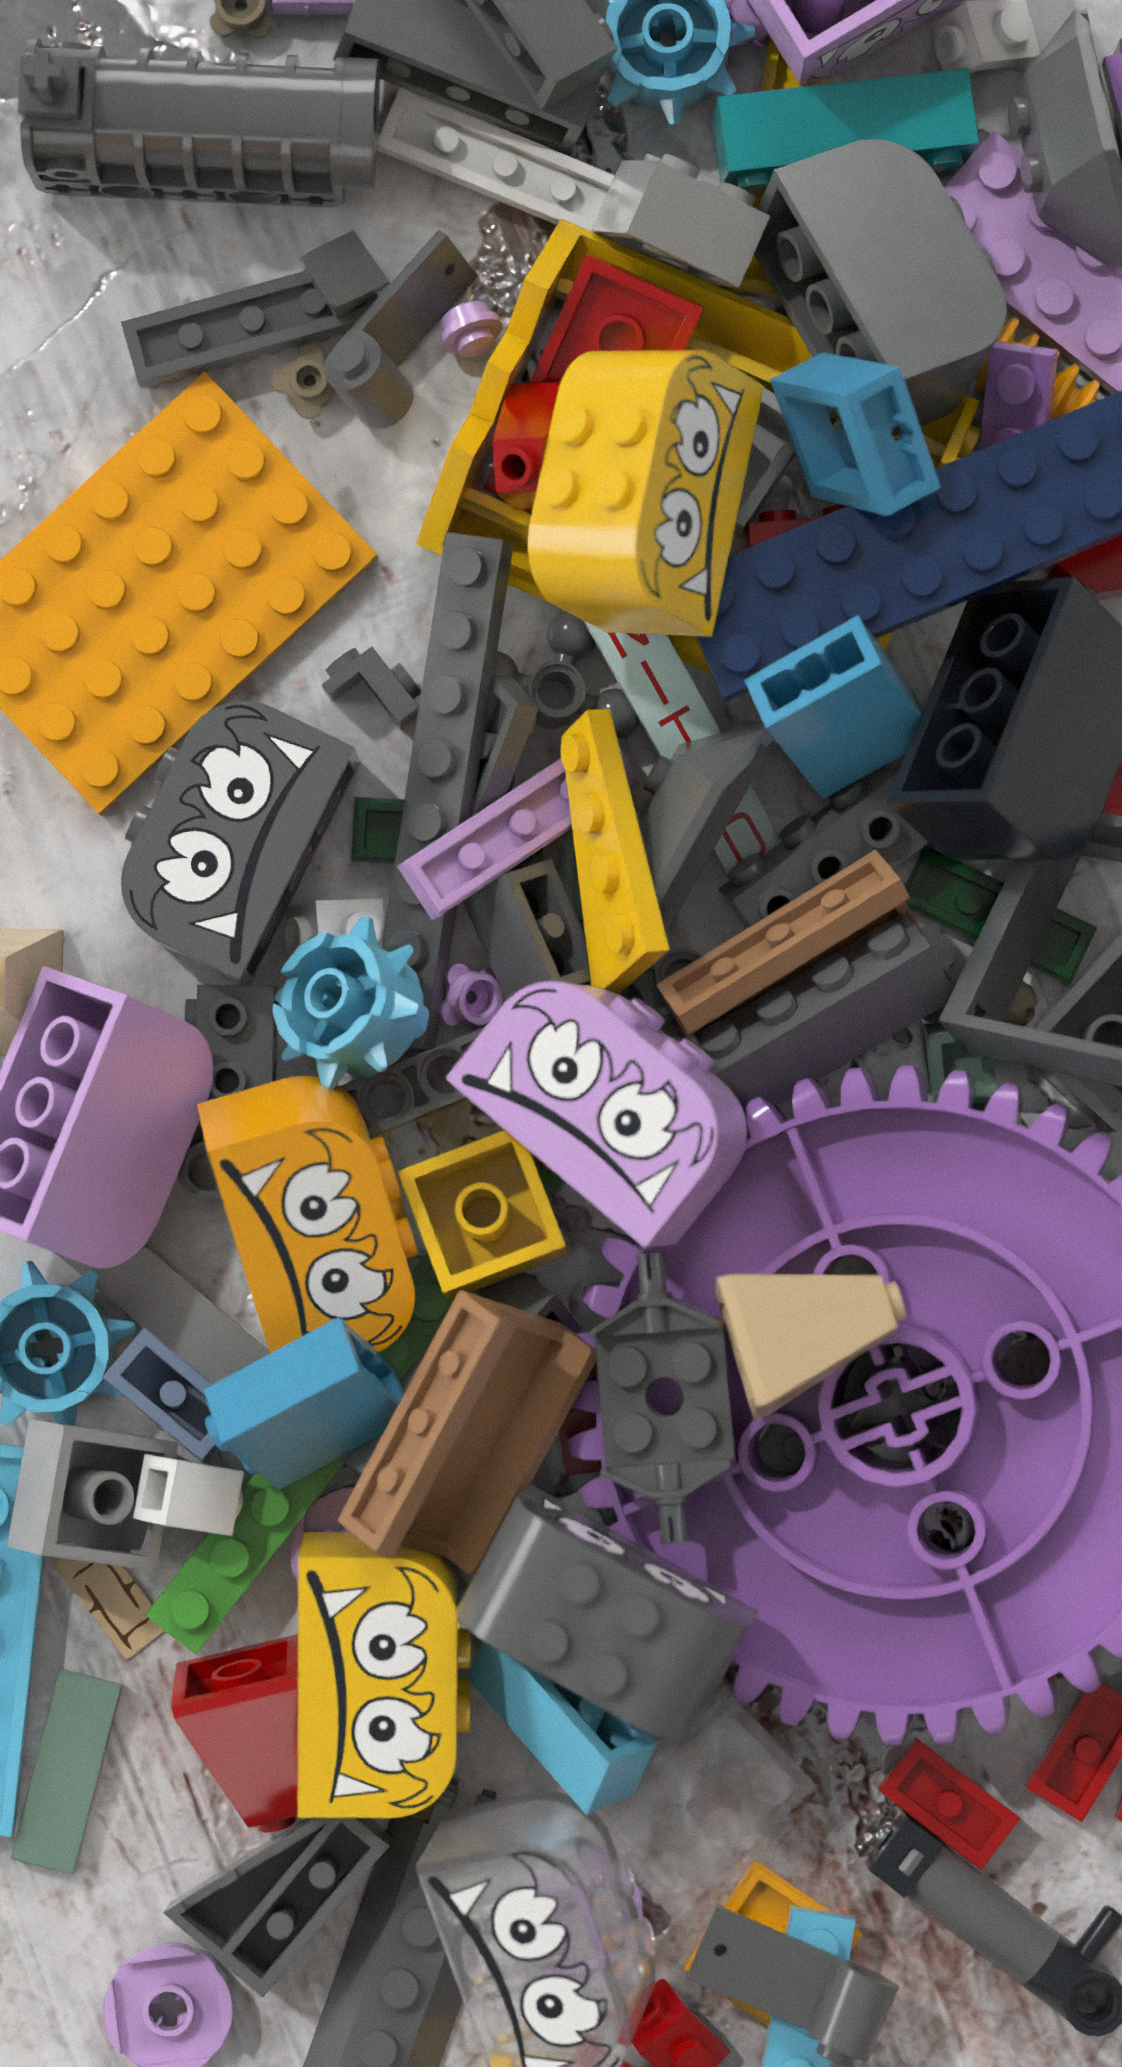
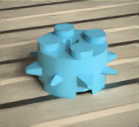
[605,0,755,125]
[273,917,429,1090]
[0,1261,136,1427]

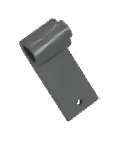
[324,230,478,429]
[686,1904,899,2067]

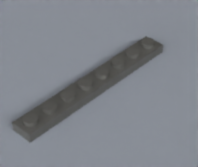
[381,532,514,1049]

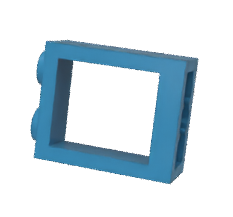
[770,352,941,516]

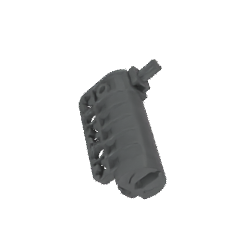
[18,38,380,207]

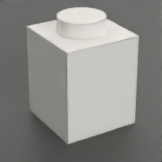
[133,1454,244,1536]

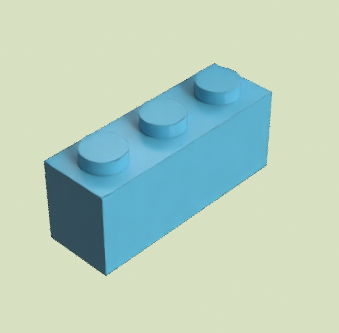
[468,1641,657,1816]

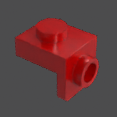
[618,1979,731,2067]

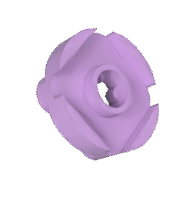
[103,1942,234,2067]

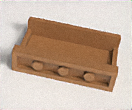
[656,849,955,1040]
[337,1290,598,1575]

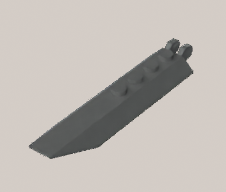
[303,1777,515,2067]

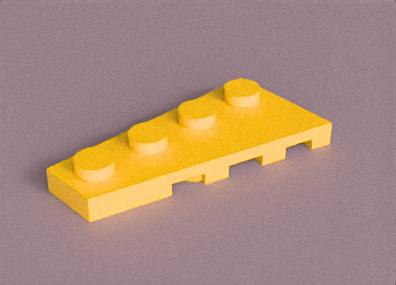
[561,709,669,995]

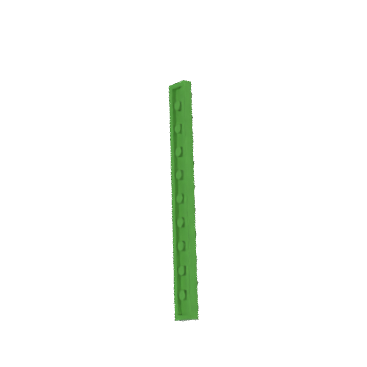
[145,1150,565,1655]

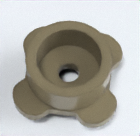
[209,0,272,38]
[272,343,338,419]

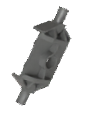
[589,1252,736,1544]

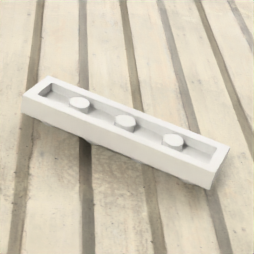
[377,87,615,235]

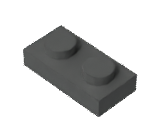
[472,674,540,815]

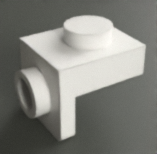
[931,0,1040,75]
[283,898,385,957]

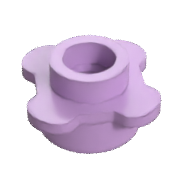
[438,963,503,1030]

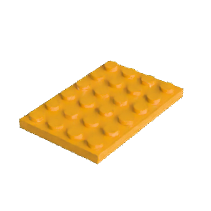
[0,371,378,816]

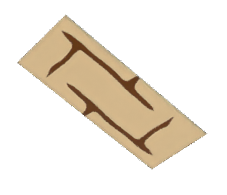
[53,1558,164,1660]

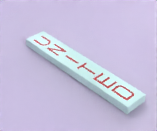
[583,620,781,879]

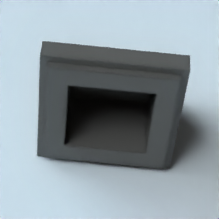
[299,230,389,319]

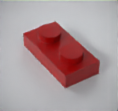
[1024,1682,1122,1822]
[877,1737,1021,1870]

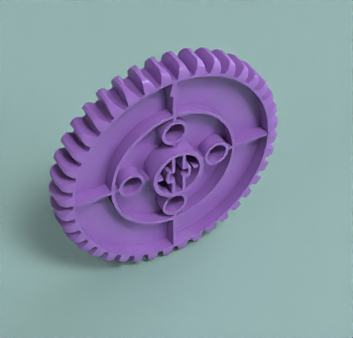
[567,1065,1122,1747]

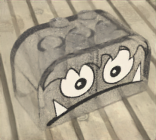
[415,1791,656,2067]

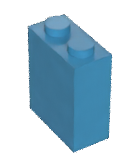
[744,615,923,799]
[203,1317,404,1490]

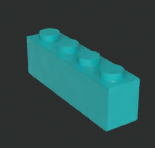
[711,68,979,194]

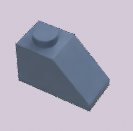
[102,1327,218,1464]

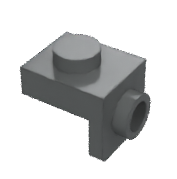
[321,646,421,730]

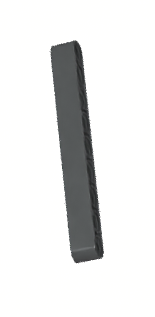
[178,948,702,1202]

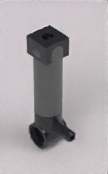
[864,1810,1122,2036]

